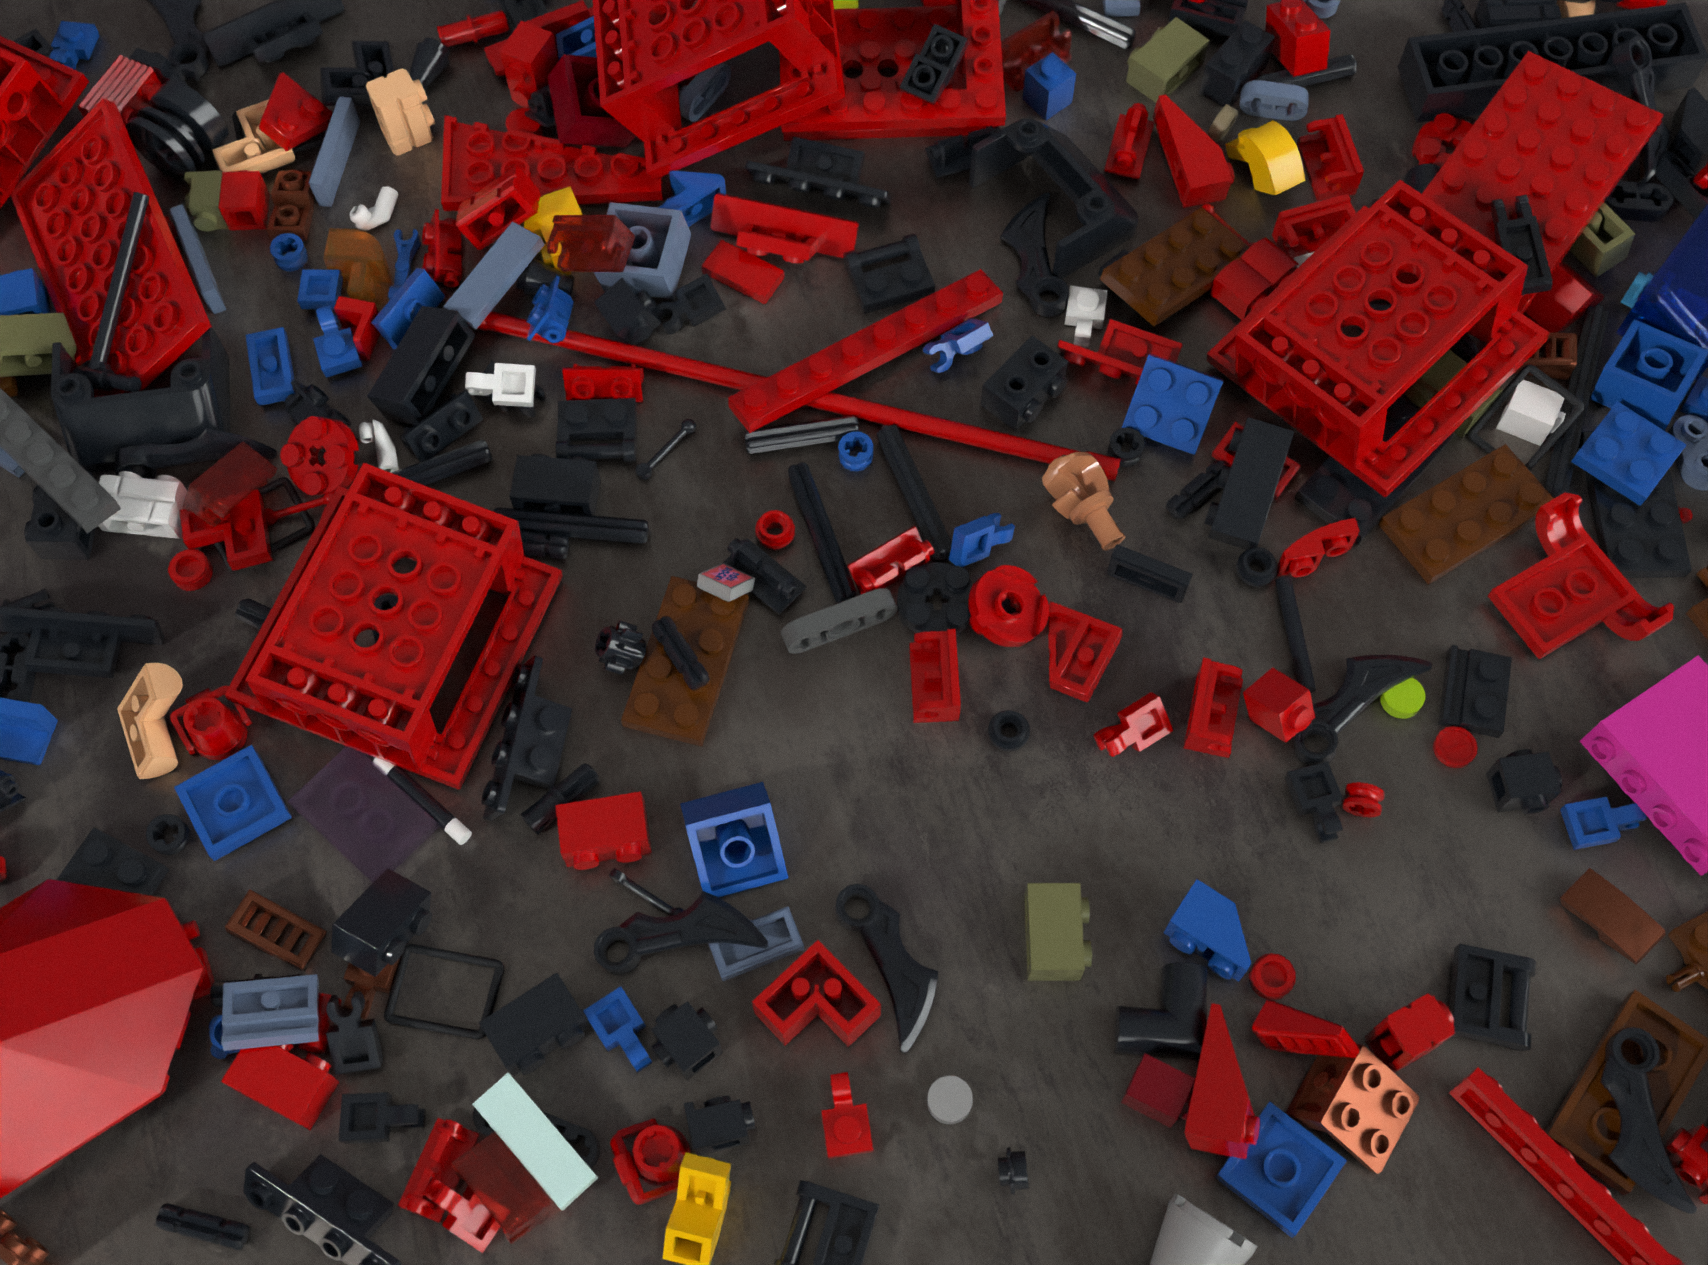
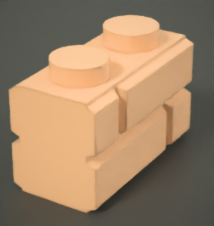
[366,68,435,156]

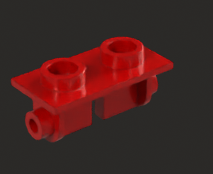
[1104,103,1154,179]
[422,208,462,288]
[562,363,644,402]
[847,526,935,595]
[398,1118,480,1223]

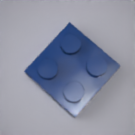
[1122,353,1224,455]
[1571,401,1686,506]
[174,745,292,861]
[1215,1101,1347,1238]

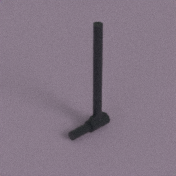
[73,192,149,392]

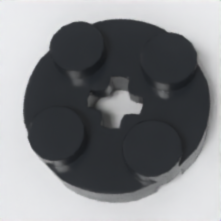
[897,563,974,638]

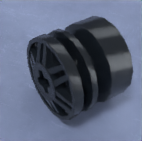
[125,80,229,181]

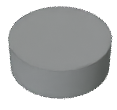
[927,1076,973,1124]

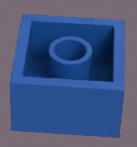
[1590,319,1708,431]

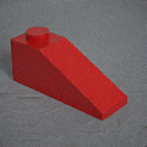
[1152,94,1234,208]
[1184,1003,1260,1159]

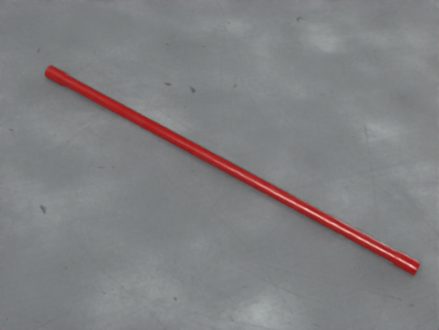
[469,311,1121,482]

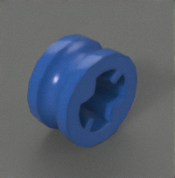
[270,233,308,271]
[838,431,873,472]

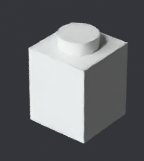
[1496,379,1566,446]

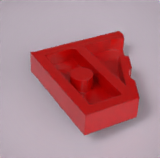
[258,72,333,151]

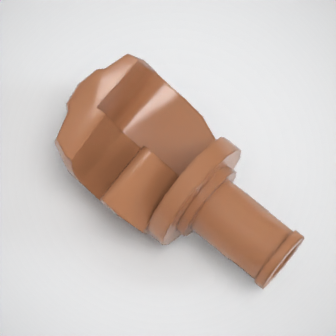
[1042,452,1126,551]

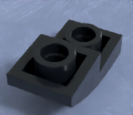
[899,24,969,105]

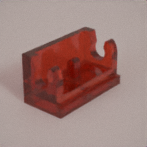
[1001,11,1072,92]
[547,215,635,273]
[182,442,278,527]
[452,1131,552,1244]

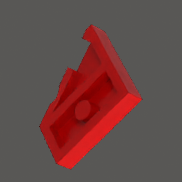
[1048,601,1123,703]

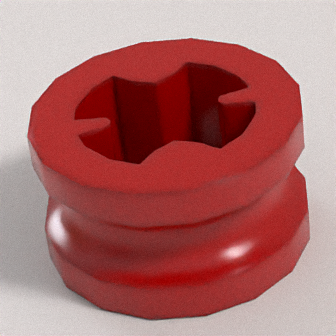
[1342,782,1385,818]

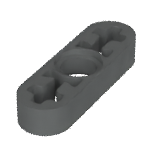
[781,588,898,654]

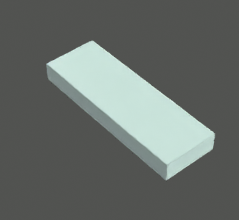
[473,1073,598,1211]

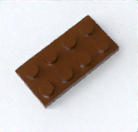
[1100,207,1250,327]
[1378,444,1554,585]
[621,576,750,747]
[1545,990,1708,1195]

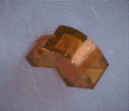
[323,228,392,302]

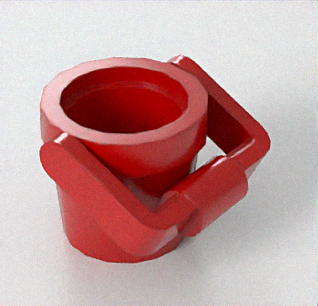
[170,685,253,760]
[610,1118,692,1205]

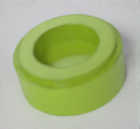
[1380,677,1425,719]

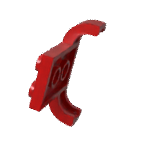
[1488,492,1674,660]

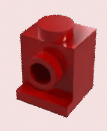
[1664,1123,1708,1204]

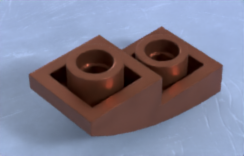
[266,170,315,241]
[1560,868,1666,965]

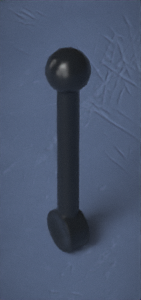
[635,419,696,480]
[609,868,685,916]

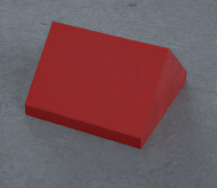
[1523,260,1605,333]

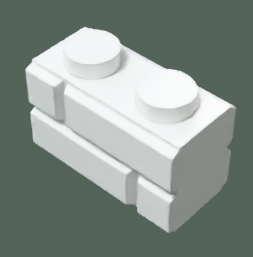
[98,471,192,539]

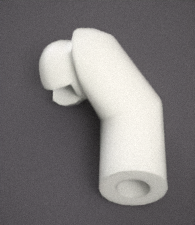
[350,186,399,231]
[359,420,399,473]

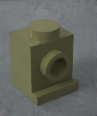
[184,170,229,231]

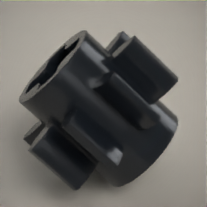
[595,620,646,675]

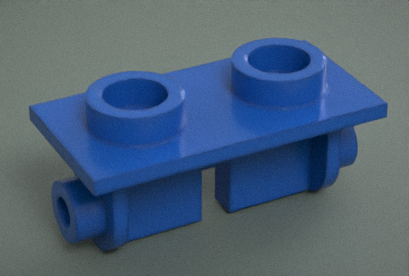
[527,275,573,343]

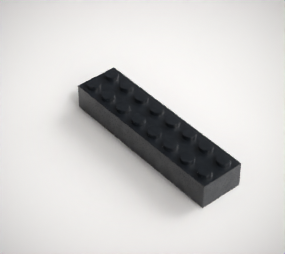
[1398,3,1708,123]

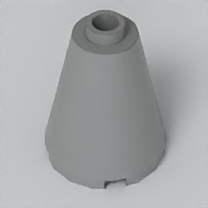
[1150,1193,1257,1265]

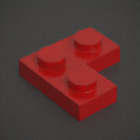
[179,489,273,571]

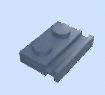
[221,974,319,1051]

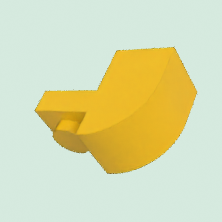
[1225,120,1306,196]
[524,187,587,275]
[663,1152,732,1265]

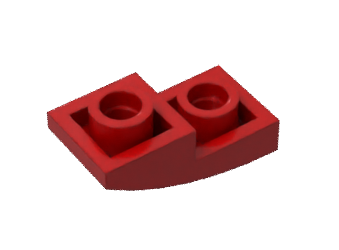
[1277,518,1360,577]

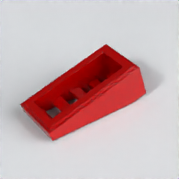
[1252,1000,1360,1058]

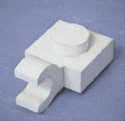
[1065,286,1107,349]
[465,363,536,407]

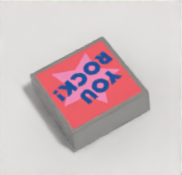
[697,563,755,602]

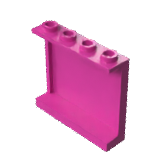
[1580,655,1708,876]

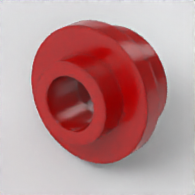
[755,510,795,549]

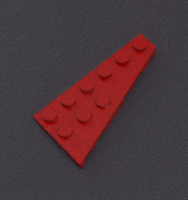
[441,115,663,211]

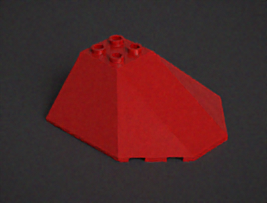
[0,879,206,1199]

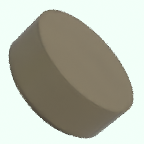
[1207,104,1238,143]

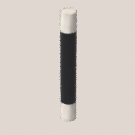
[372,758,472,845]

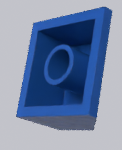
[680,782,789,897]

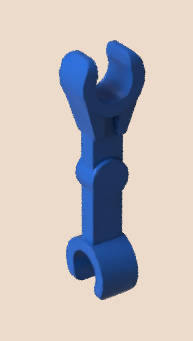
[388,229,421,300]

